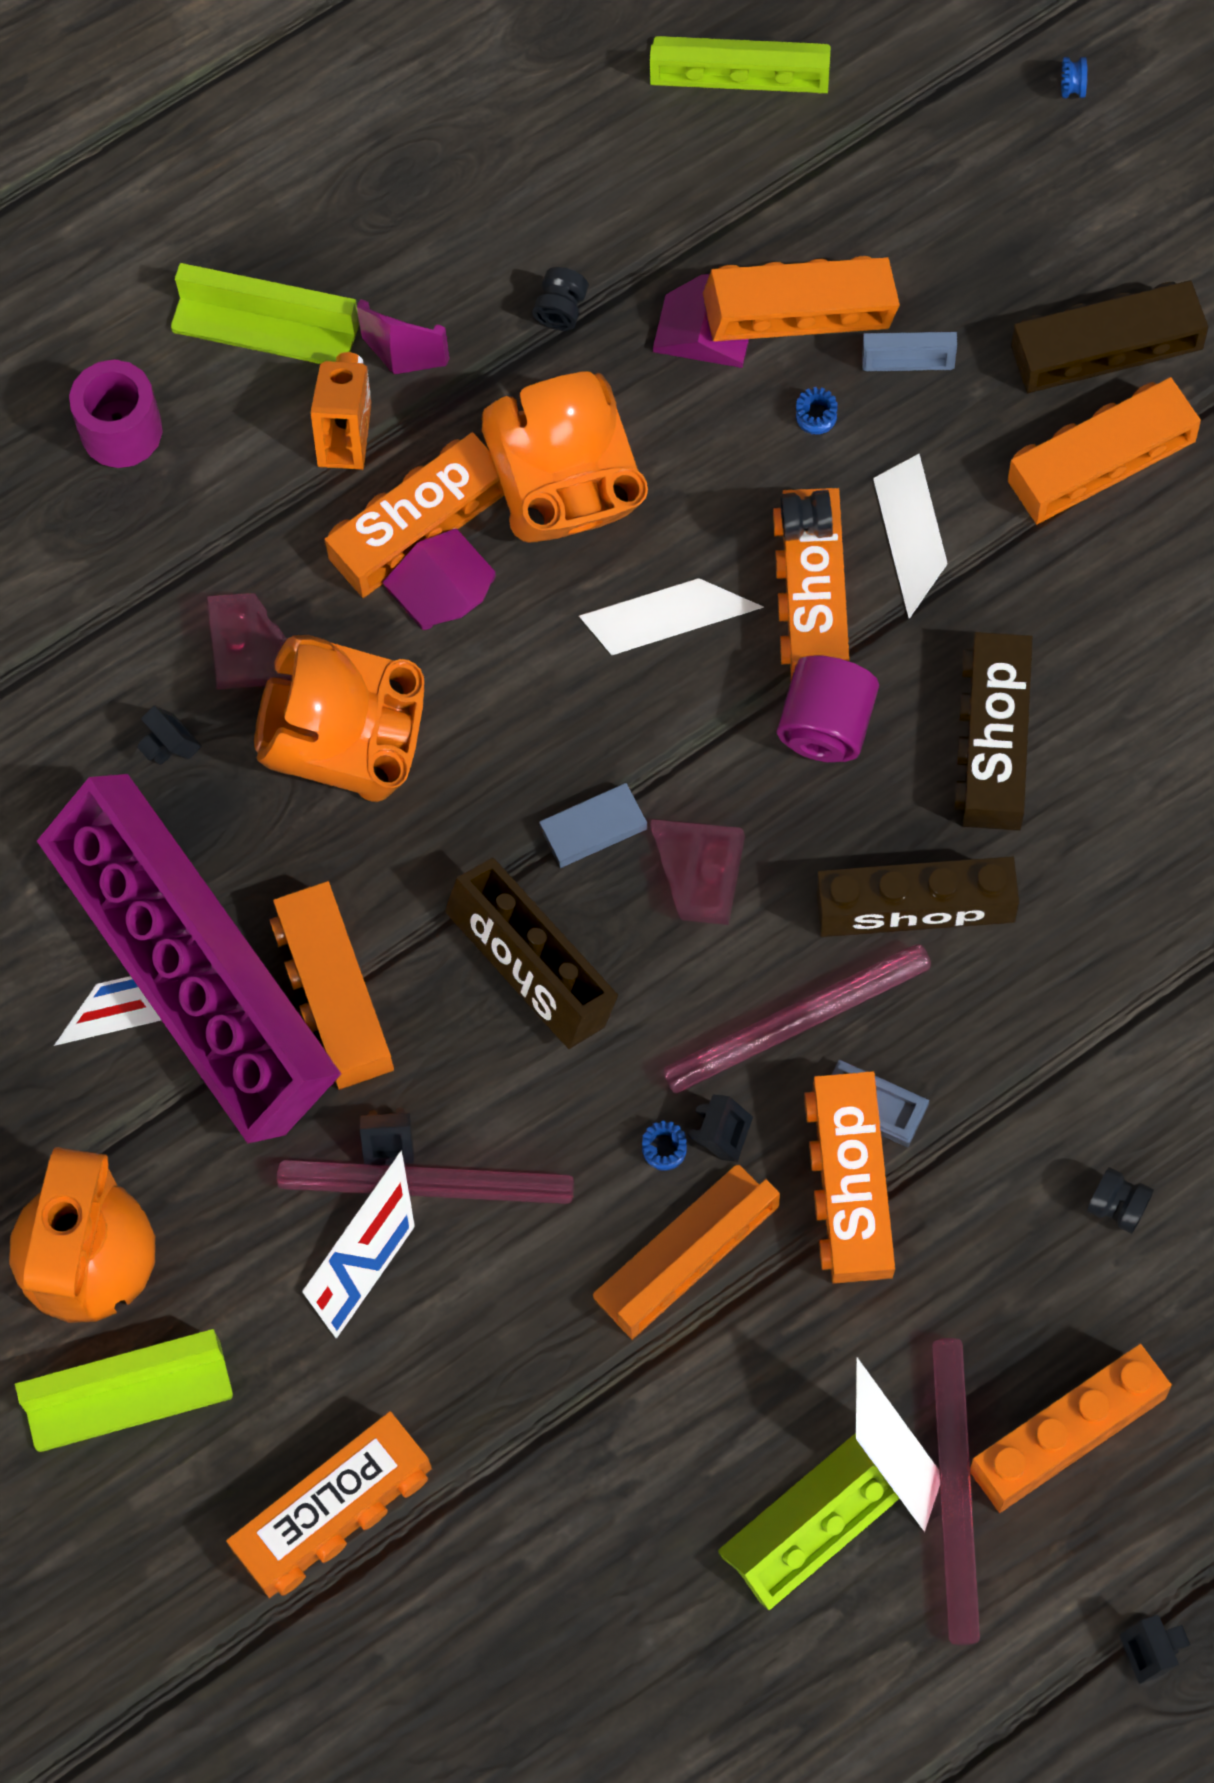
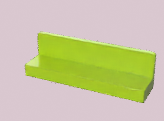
[650,36,831,93]
[171,263,359,364]
[15,1329,233,1452]
[718,1433,900,1610]

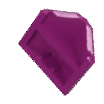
[653,275,749,368]
[357,299,450,374]
[383,528,496,630]

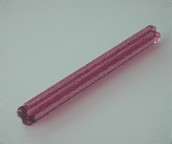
[663,944,931,1093]
[277,1160,574,1204]
[932,1338,980,1646]

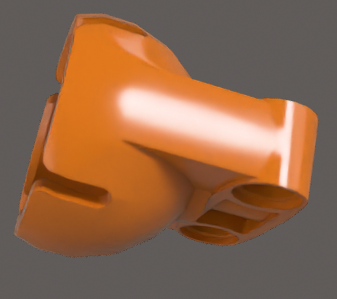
[482,371,648,543]
[254,635,424,802]
[9,1147,155,1323]

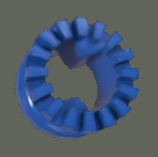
[1061,57,1087,98]
[796,387,837,434]
[642,1121,687,1171]

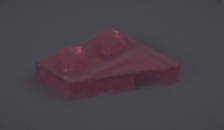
[207,593,292,689]
[651,820,745,925]

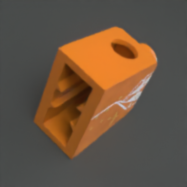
[311,352,371,470]

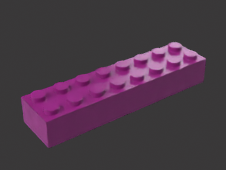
[37,774,341,1144]

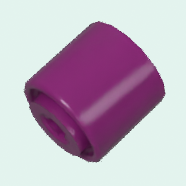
[69,359,163,468]
[777,655,879,762]

